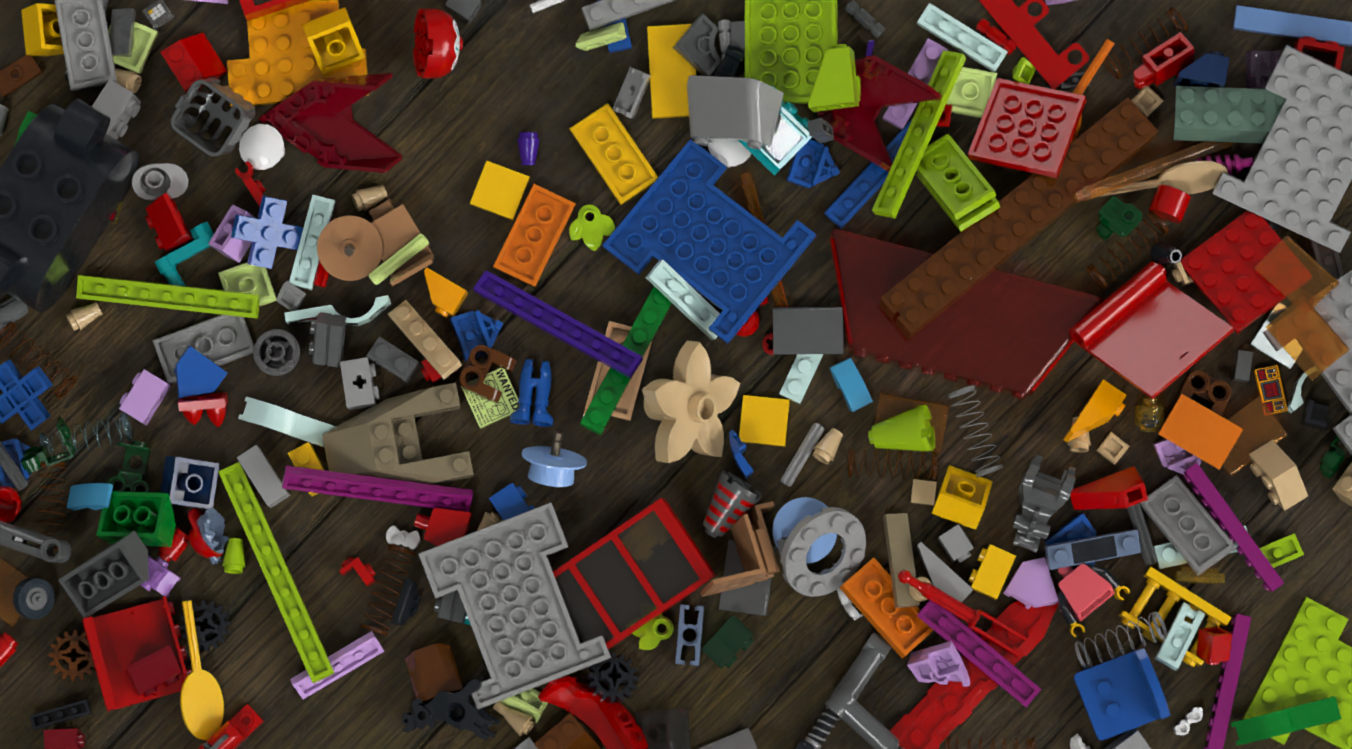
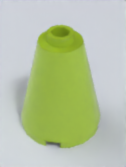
[868,405,935,452]

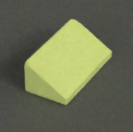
[576,22,627,51]
[499,688,548,723]

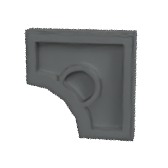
[672,13,722,76]

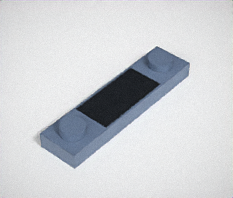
[1045,529,1141,570]

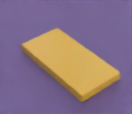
[647,24,696,119]
[569,103,658,205]

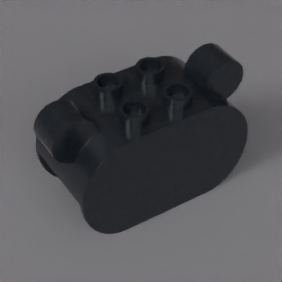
[0,99,139,313]

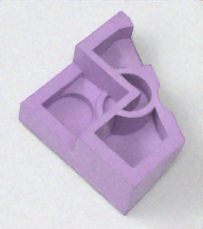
[907,641,971,687]

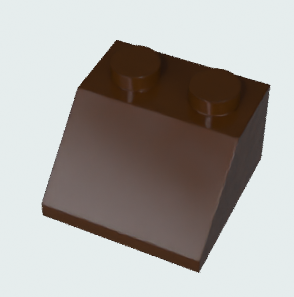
[534,713,601,749]

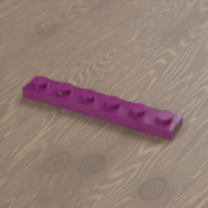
[916,600,1041,708]

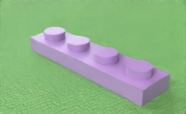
[882,38,948,130]
[290,631,384,699]

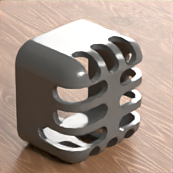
[171,77,256,156]

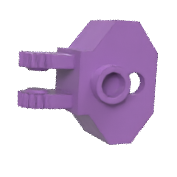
[141,555,181,597]

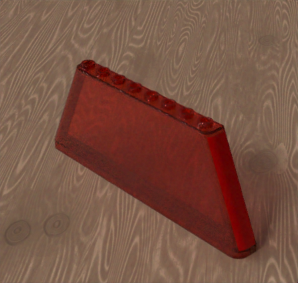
[829,229,1103,399]

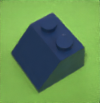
[1173,51,1230,88]
[160,456,220,509]

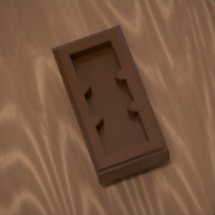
[0,55,43,98]

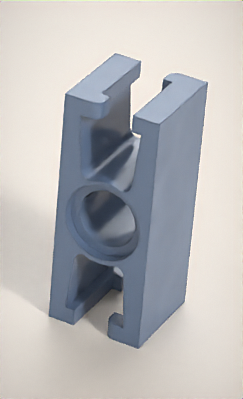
[675,604,704,666]

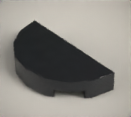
[391,578,420,625]

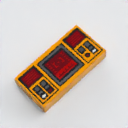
[1254,365,1288,416]

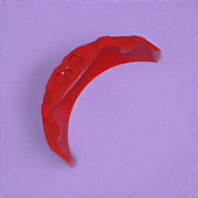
[538,676,649,749]

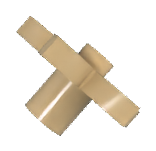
[642,341,741,463]

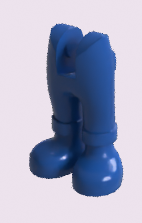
[510,359,554,427]

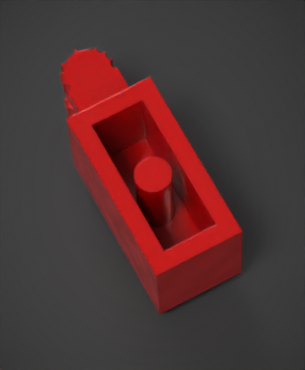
[1133,32,1195,90]

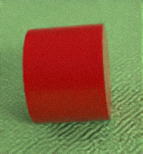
[1148,185,1191,223]

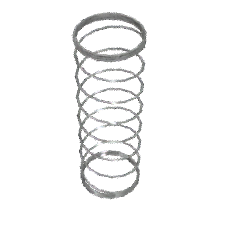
[947,385,1003,477]
[1075,611,1167,669]

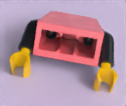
[1057,564,1130,637]

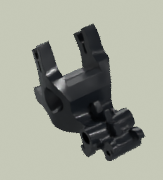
[401,677,501,740]

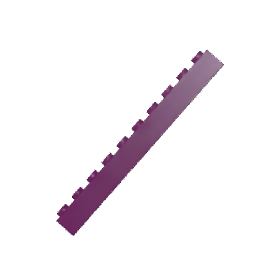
[1183,463,1284,592]
[1203,614,1252,749]

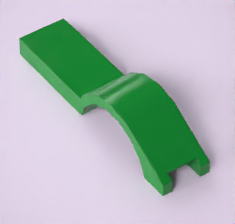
[1231,696,1341,746]

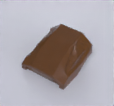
[405,643,463,706]

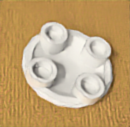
[239,124,285,170]
[708,138,751,167]

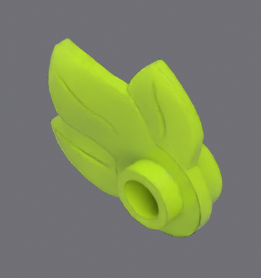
[569,204,616,251]
[627,603,674,650]

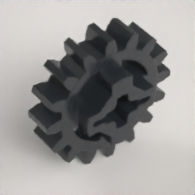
[179,600,232,651]
[586,652,639,704]

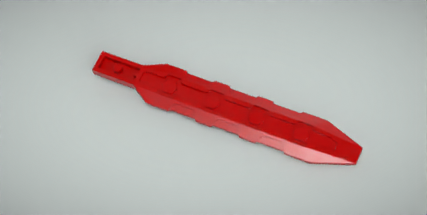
[890,593,1058,749]

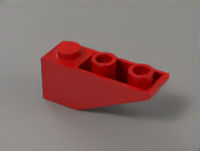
[1070,466,1148,510]

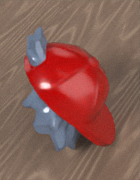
[188,508,229,564]

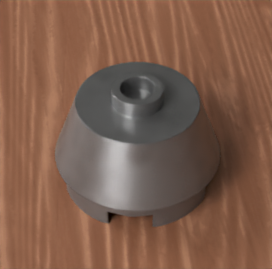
[253,329,300,376]

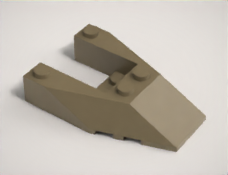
[322,383,474,485]

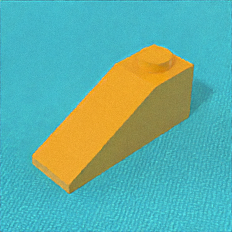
[1063,379,1127,442]

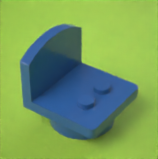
[1073,648,1171,740]

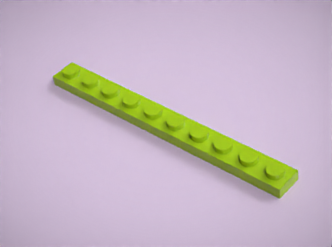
[219,462,335,683]

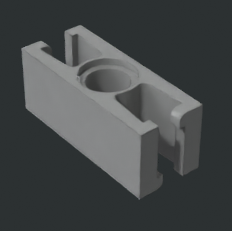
[237,445,291,508]

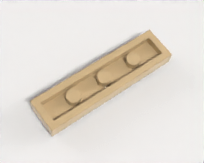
[388,300,462,379]

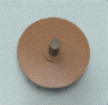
[317,216,383,281]

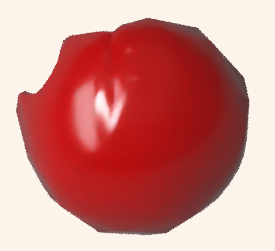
[0,486,22,523]

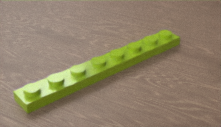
[872,50,966,218]
[76,275,260,318]

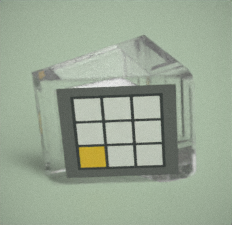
[143,0,174,30]

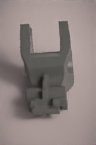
[1011,454,1076,552]

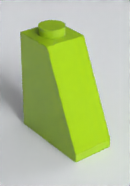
[808,44,859,112]

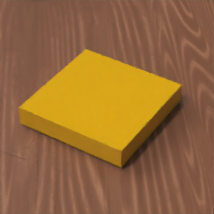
[470,160,530,221]
[739,395,790,447]

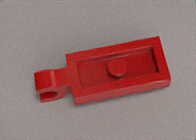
[235,161,266,207]

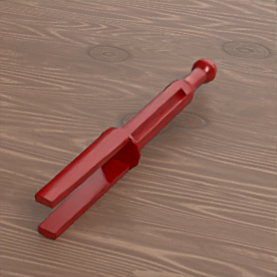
[898,570,1028,657]

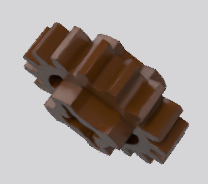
[48,630,95,682]

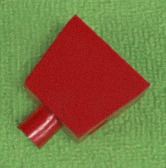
[414,508,473,547]

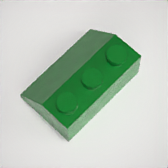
[96,491,176,547]

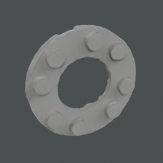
[781,507,866,597]

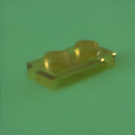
[1174,567,1225,585]

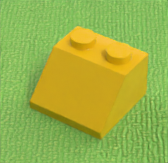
[21,3,64,56]
[302,7,365,75]
[932,465,993,530]

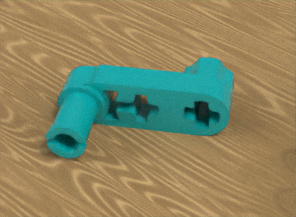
[154,221,214,286]

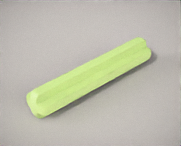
[369,234,429,285]

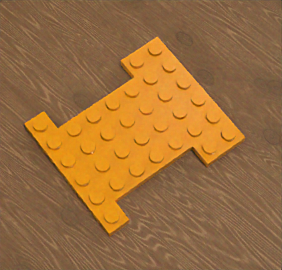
[227,0,369,107]

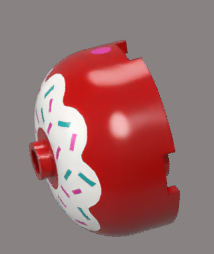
[413,9,463,79]

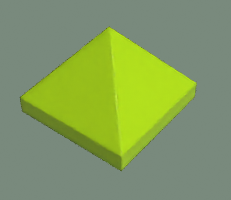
[1013,57,1036,84]

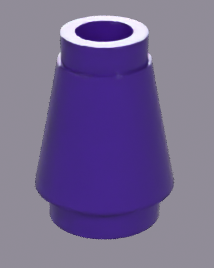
[517,132,540,165]

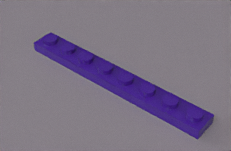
[473,270,643,379]

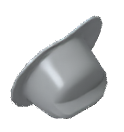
[132,163,188,200]

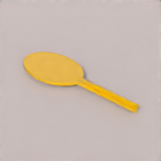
[180,600,224,740]

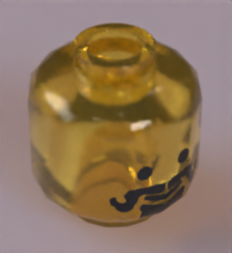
[1134,397,1165,432]

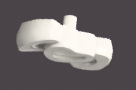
[386,525,421,550]

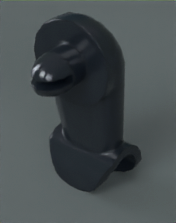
[713,44,745,77]

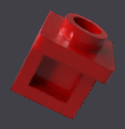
[339,557,376,587]

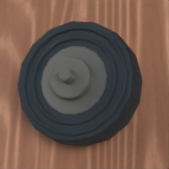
[13,577,55,619]

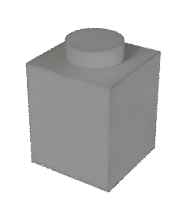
[937,524,973,563]

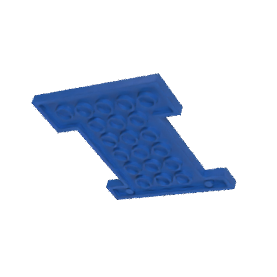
[602,139,816,344]

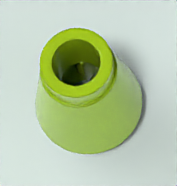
[222,538,246,574]

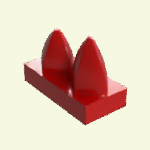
[178,392,228,427]

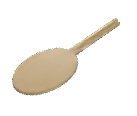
[1089,161,1228,198]

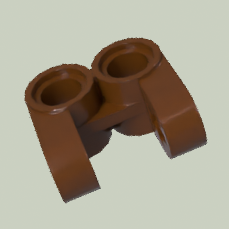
[460,345,517,404]
[1172,370,1232,416]

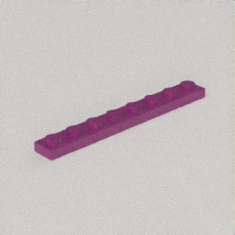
[282,466,473,512]

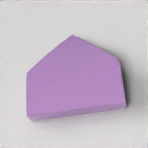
[1153,439,1202,475]
[1003,557,1058,609]

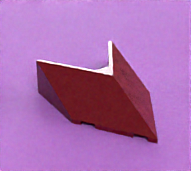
[817,55,942,173]
[258,73,402,173]

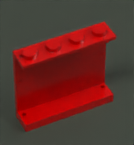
[82,596,191,712]

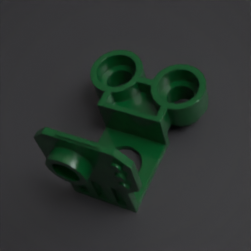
[1096,195,1142,241]
[20,416,76,473]
[1319,436,1346,479]
[107,441,151,493]

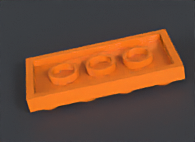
[493,184,576,287]
[839,557,934,658]

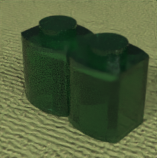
[701,615,754,669]

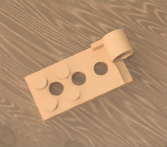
[583,321,652,421]

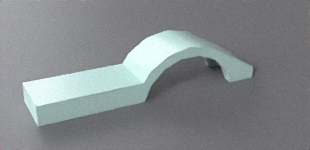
[238,397,336,447]

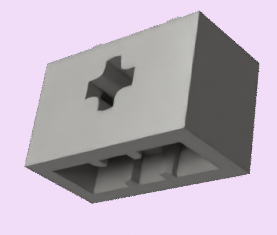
[340,357,380,410]

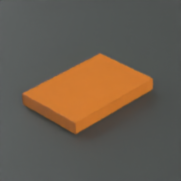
[1158,393,1243,470]

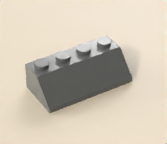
[58,531,149,618]

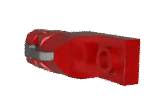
[198,704,264,749]

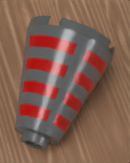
[703,470,762,538]

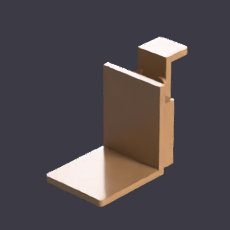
[369,198,434,286]
[700,501,780,597]

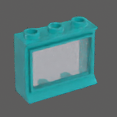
[738,83,812,176]

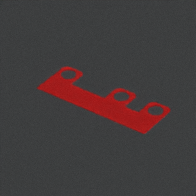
[979,0,1089,89]

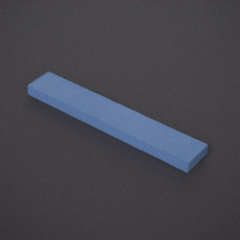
[1233,5,1352,47]

